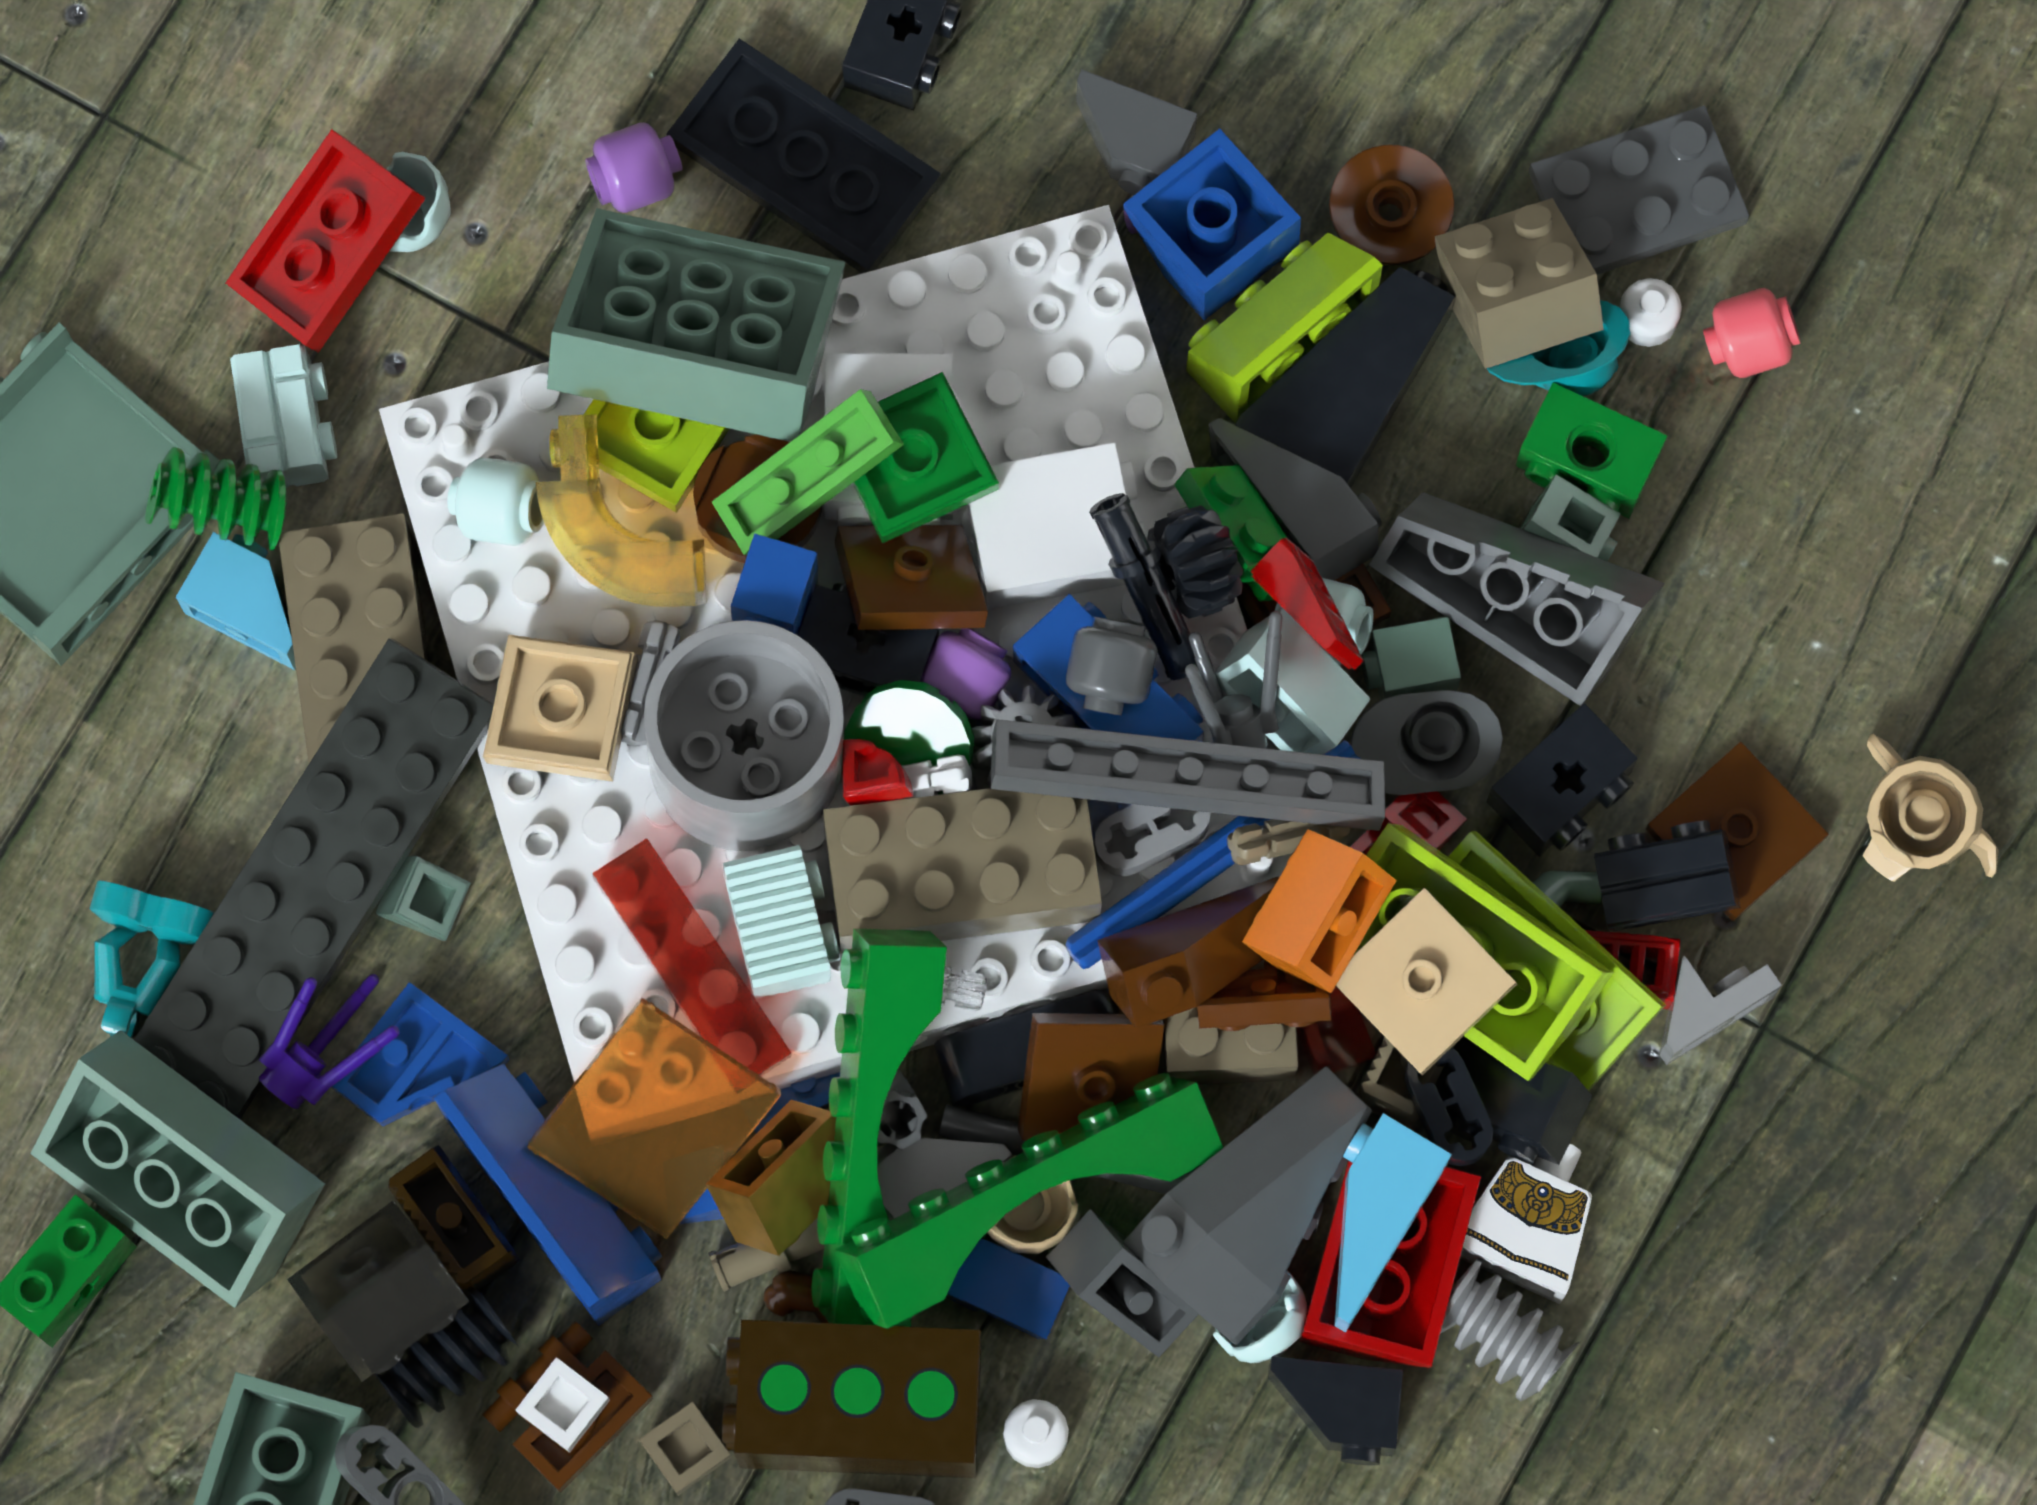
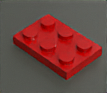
[225,129,426,353]

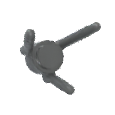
[1185,611,1282,749]

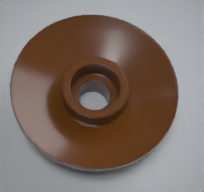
[1329,145,1454,265]

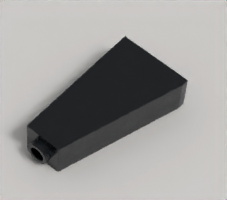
[1235,267,1455,488]

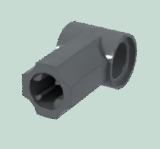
[877,1069,927,1150]

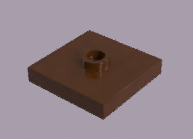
[834,525,988,630]
[1646,742,1829,922]
[1018,1013,1164,1141]

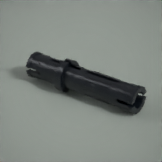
[1089,493,1197,681]

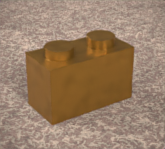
[706,1100,836,1256]

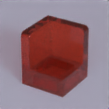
[1296,986,1375,1075]

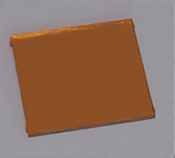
[527,997,781,1239]

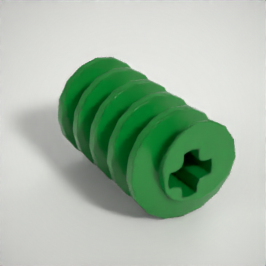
[145,447,287,551]

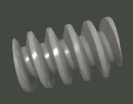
[1441,1258,1580,1402]

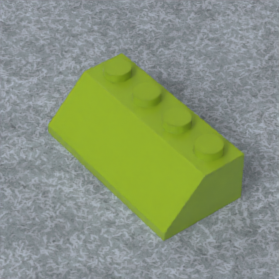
[1353,823,1614,1081]

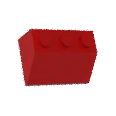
[1300,1160,1481,1368]

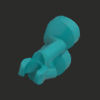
[89,880,215,1038]

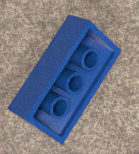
[434,1063,662,1326]

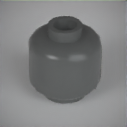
[1066,617,1157,715]

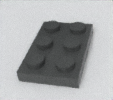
[1529,105,1749,275]

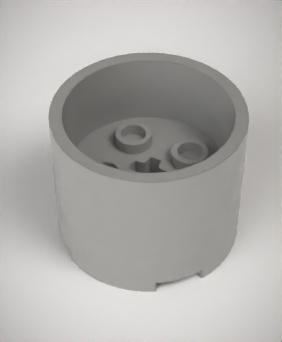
[644,620,844,851]

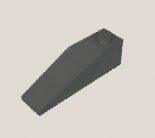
[1123,1066,1372,1345]

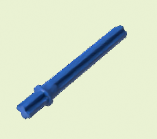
[1066,740,1361,969]

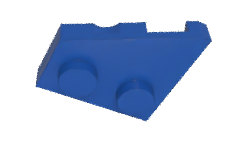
[331,982,510,1127]

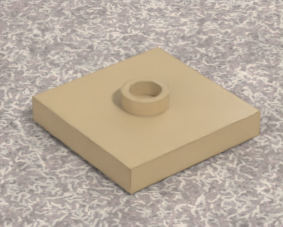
[483,635,638,782]
[1336,888,1517,1075]

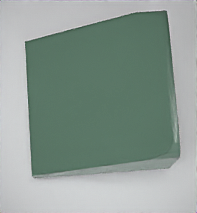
[376,856,471,941]

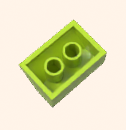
[1186,233,1383,424]

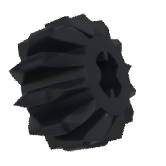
[1147,505,1243,619]

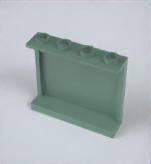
[0,322,220,666]

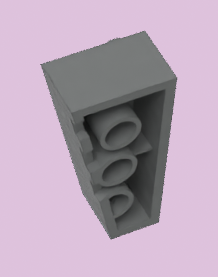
[1369,492,1665,706]

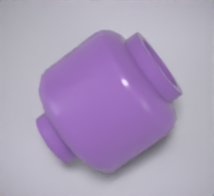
[585,122,682,213]
[920,628,1012,721]

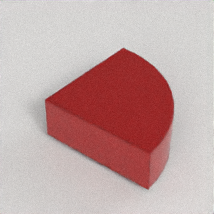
[843,739,913,806]

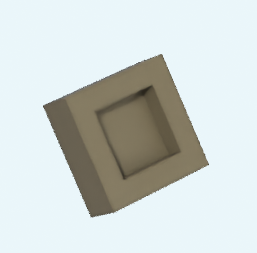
[639,1401,732,1496]

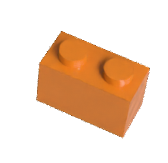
[1242,829,1397,993]

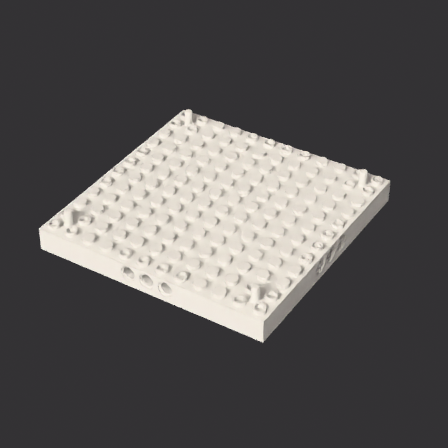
[379,205,1293,1145]

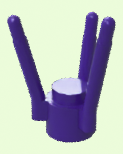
[258,974,400,1109]

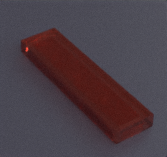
[592,838,792,1093]

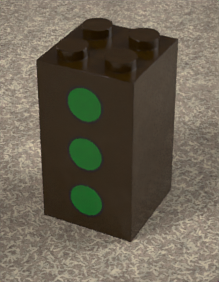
[722,1319,982,1479]

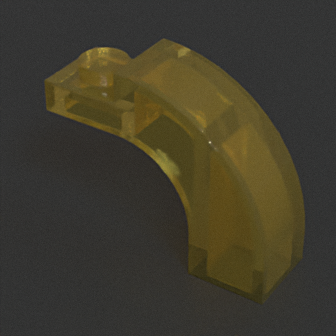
[536,414,707,607]

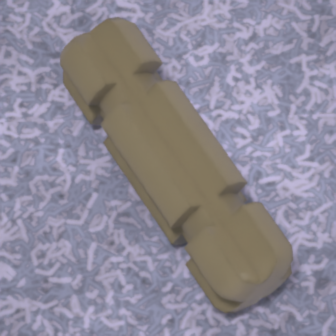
[1227,819,1351,866]

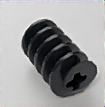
[372,1287,519,1428]

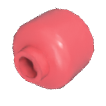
[1703,288,1801,378]

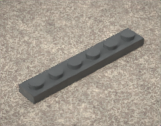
[991,719,1385,831]

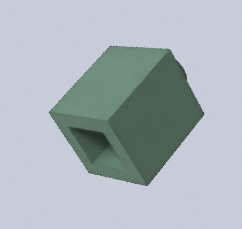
[1361,617,1461,700]

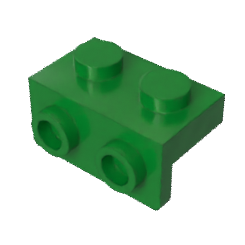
[1174,465,1287,601]

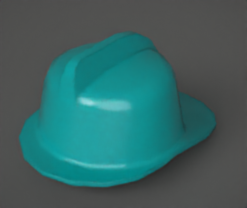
[1487,300,1631,396]

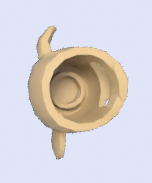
[1863,734,1999,882]

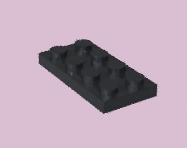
[666,38,941,274]

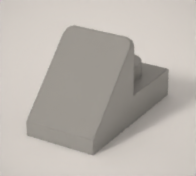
[1660,956,1782,1065]

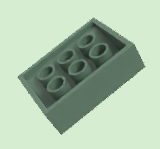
[547,208,845,442]

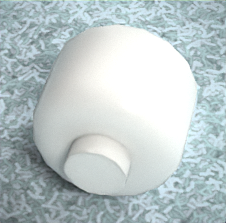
[1618,278,1682,347]
[1003,1399,1069,1468]

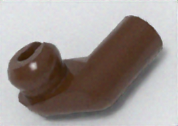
[763,1270,829,1323]

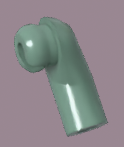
[1532,871,1602,907]

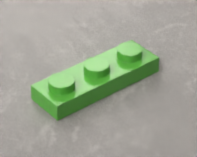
[712,389,904,555]

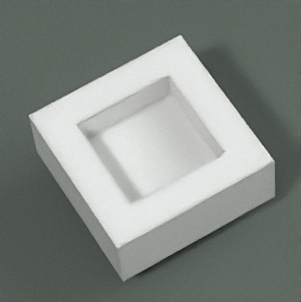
[516,1357,610,1453]

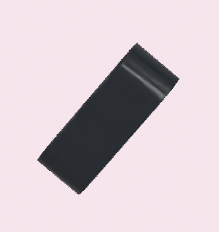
[934,988,1120,1107]

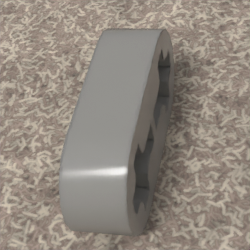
[1094,804,1211,876]

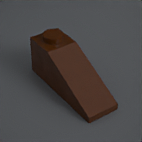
[1097,876,1279,1029]

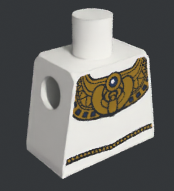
[1460,1144,1592,1304]

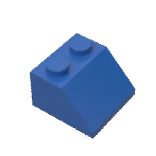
[1123,129,1301,320]

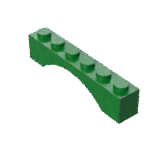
[812,929,947,1327]
[834,1073,1223,1329]

